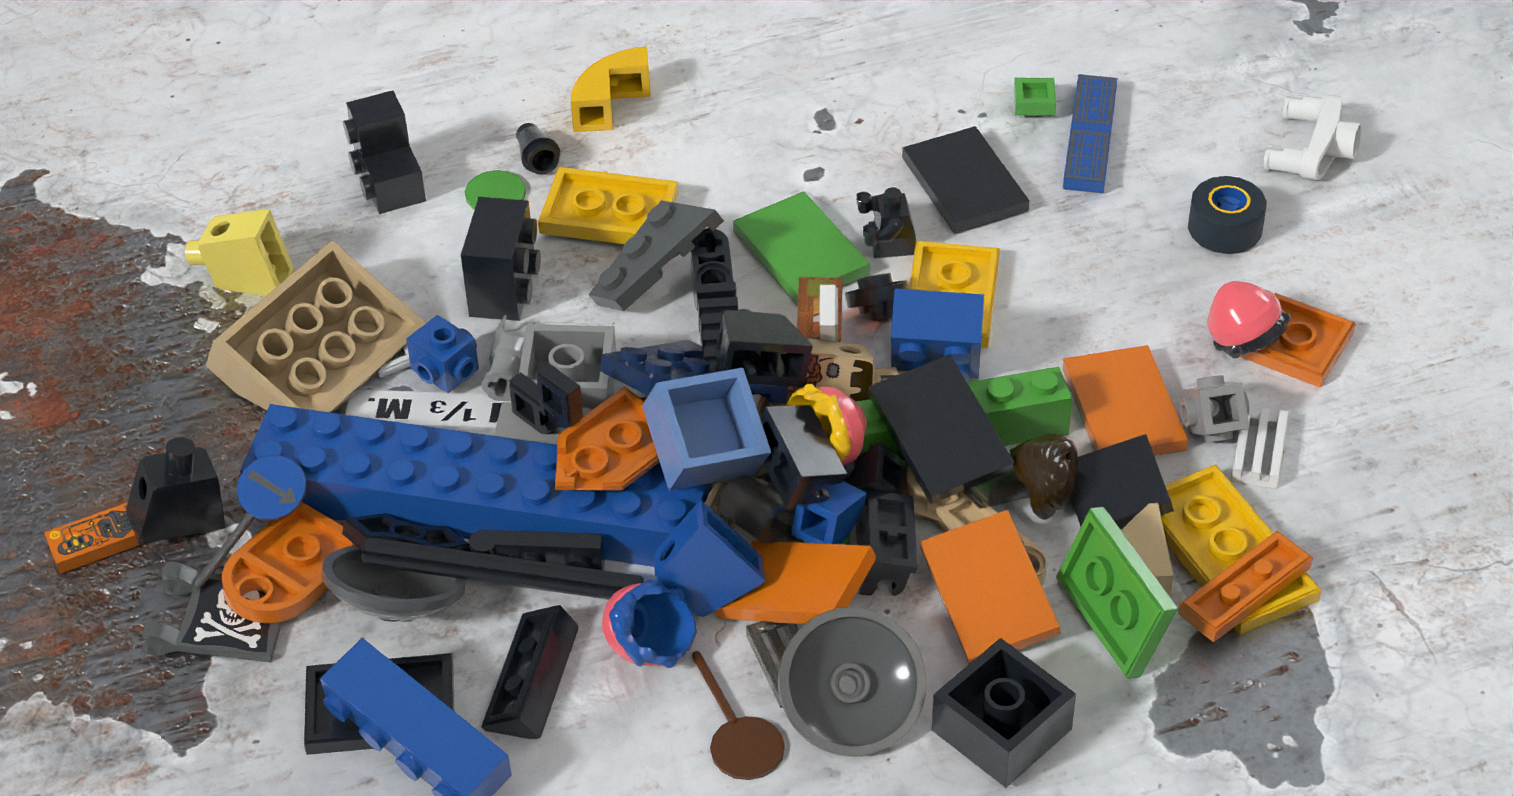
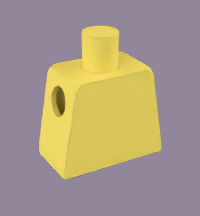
[185,209,294,296]

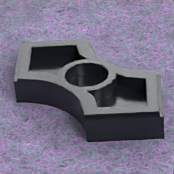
[342,513,471,552]

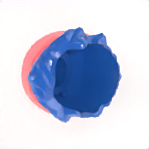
[602,579,697,668]

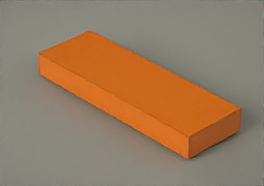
[1178,531,1313,642]

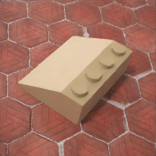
[206,240,426,413]

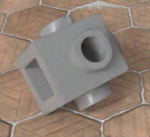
[1180,375,1250,442]

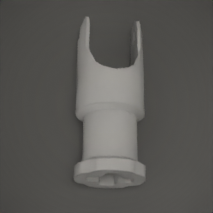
[482,315,535,401]

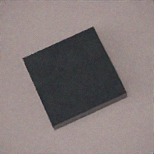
[1071,434,1174,529]

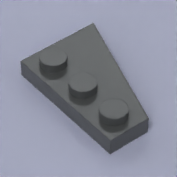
[588,200,724,311]

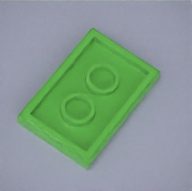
[733,191,870,305]
[1056,507,1178,679]

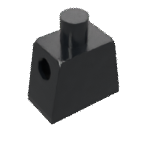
[715,309,813,387]
[126,437,225,544]

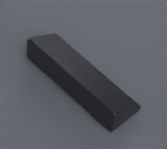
[481,605,578,739]

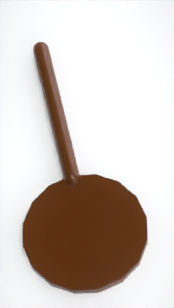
[692,651,785,780]

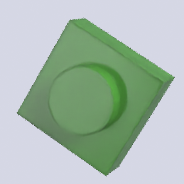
[1014,77,1056,116]

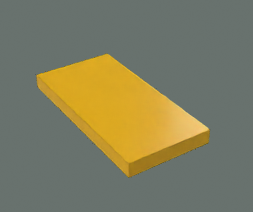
[1161,464,1322,635]

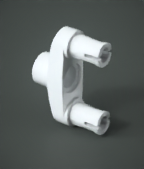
[1264,93,1361,180]

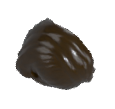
[1009,434,1078,520]

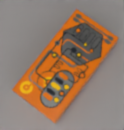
[44,502,144,574]

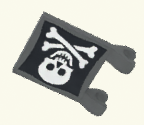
[142,562,282,663]

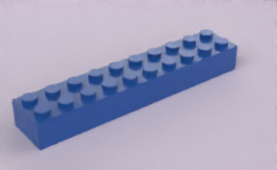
[240,404,712,567]

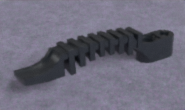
[691,228,758,502]

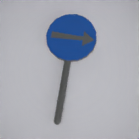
[194,455,307,588]

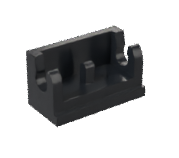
[760,405,847,509]
[856,490,918,596]

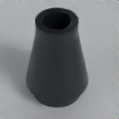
[516,123,560,175]

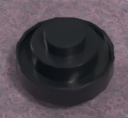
[845,273,908,321]

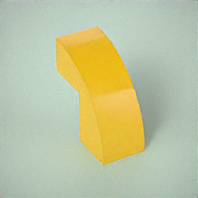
[570,46,650,132]

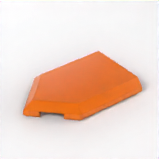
[555,387,660,490]

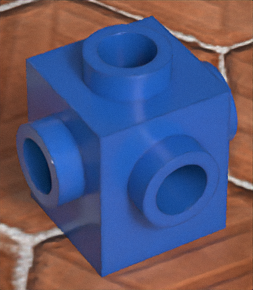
[406,315,479,393]

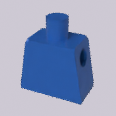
[654,500,765,617]

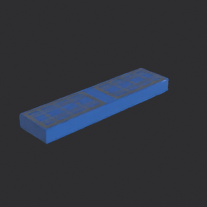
[1063,74,1118,193]

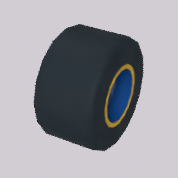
[1188,176,1267,254]

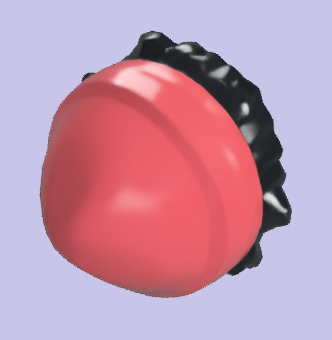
[1207,281,1291,359]

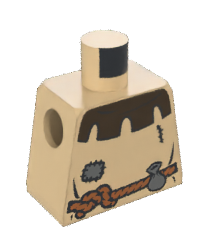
[795,339,898,402]

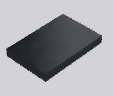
[902,126,1030,234]
[868,354,1015,504]
[304,653,454,755]

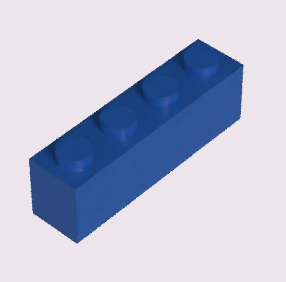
[320,638,512,796]

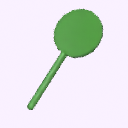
[465,170,526,210]

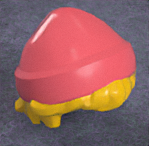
[785,384,867,466]

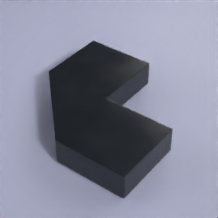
[509,363,583,434]

